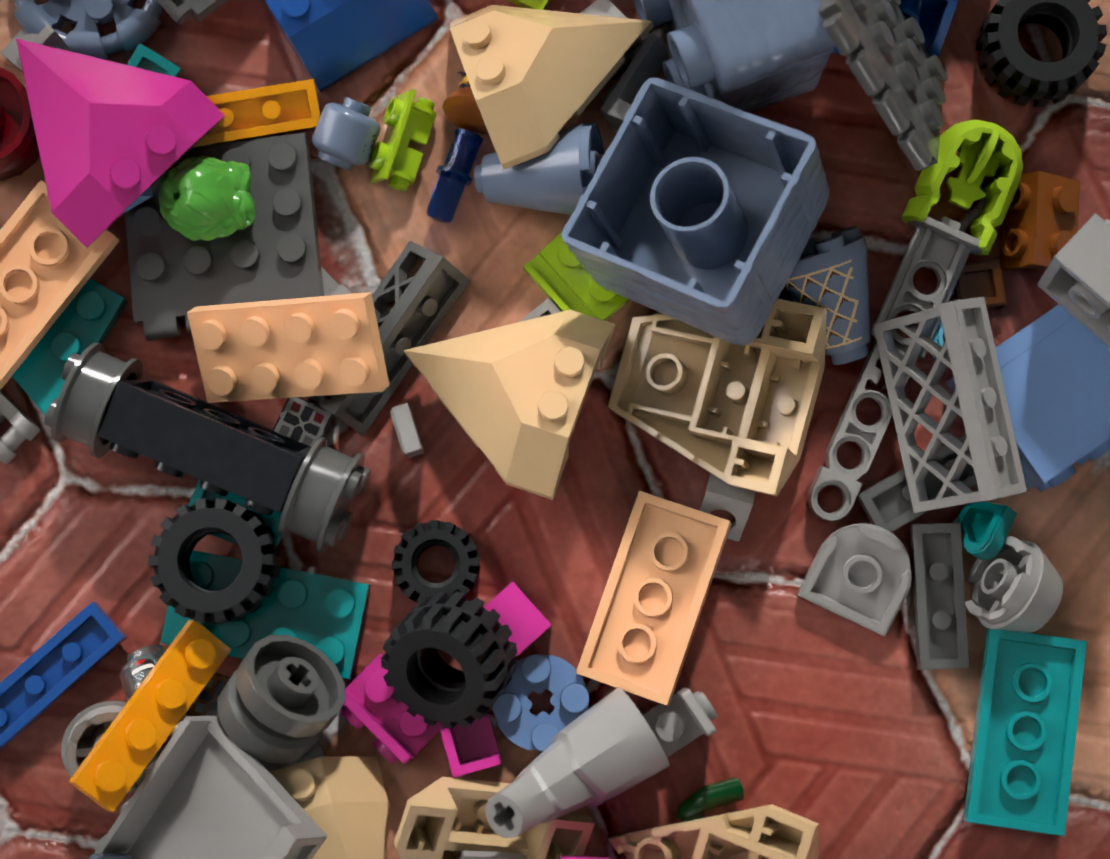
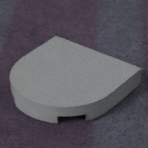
[798,523,912,637]

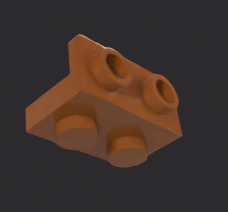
[1001,171,1080,272]

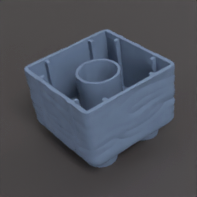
[633,0,835,113]
[561,78,830,345]

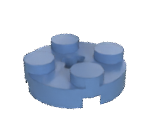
[493,654,589,751]

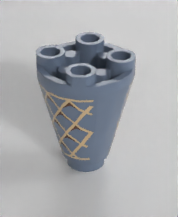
[784,226,871,365]

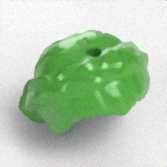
[158,156,256,241]

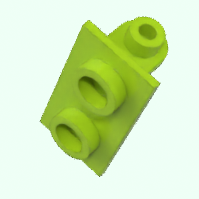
[369,89,437,192]

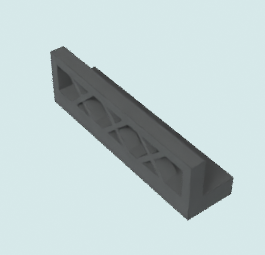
[306,241,470,436]

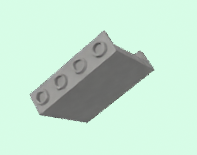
[94,716,328,859]

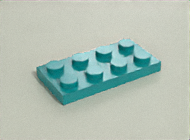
[160,550,371,680]
[963,628,1087,836]

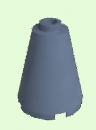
[474,123,605,215]

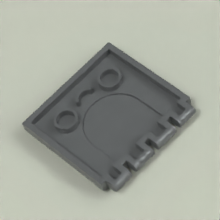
[818,0,948,171]
[125,133,324,341]

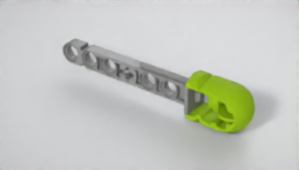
[807,119,1023,521]

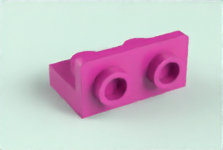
[340,653,443,765]

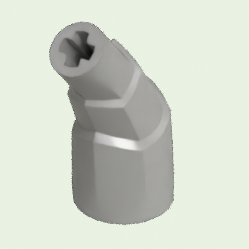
[485,687,670,838]

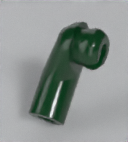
[676,777,744,822]

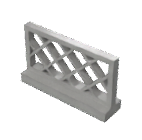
[873,297,1027,513]

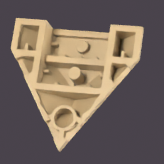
[449,5,654,170]
[403,310,615,500]
[394,776,595,859]
[608,804,819,859]

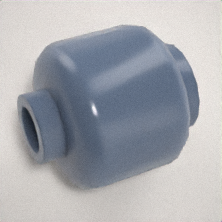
[312,97,381,171]

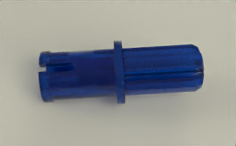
[426,128,484,223]

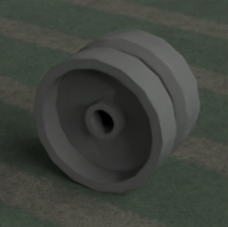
[217,635,345,764]

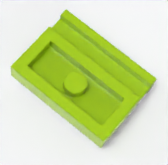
[523,232,630,321]

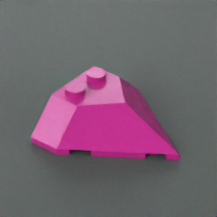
[16,38,225,248]

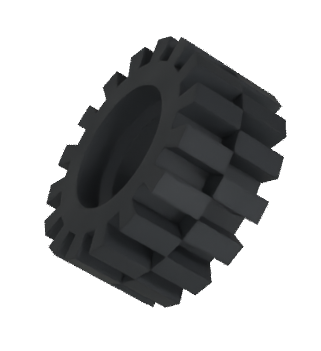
[392,520,480,603]

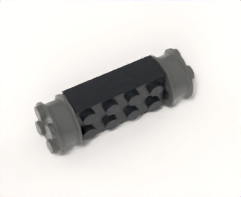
[44,342,371,553]

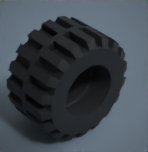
[976,0,1107,107]
[148,498,281,624]
[381,591,517,729]

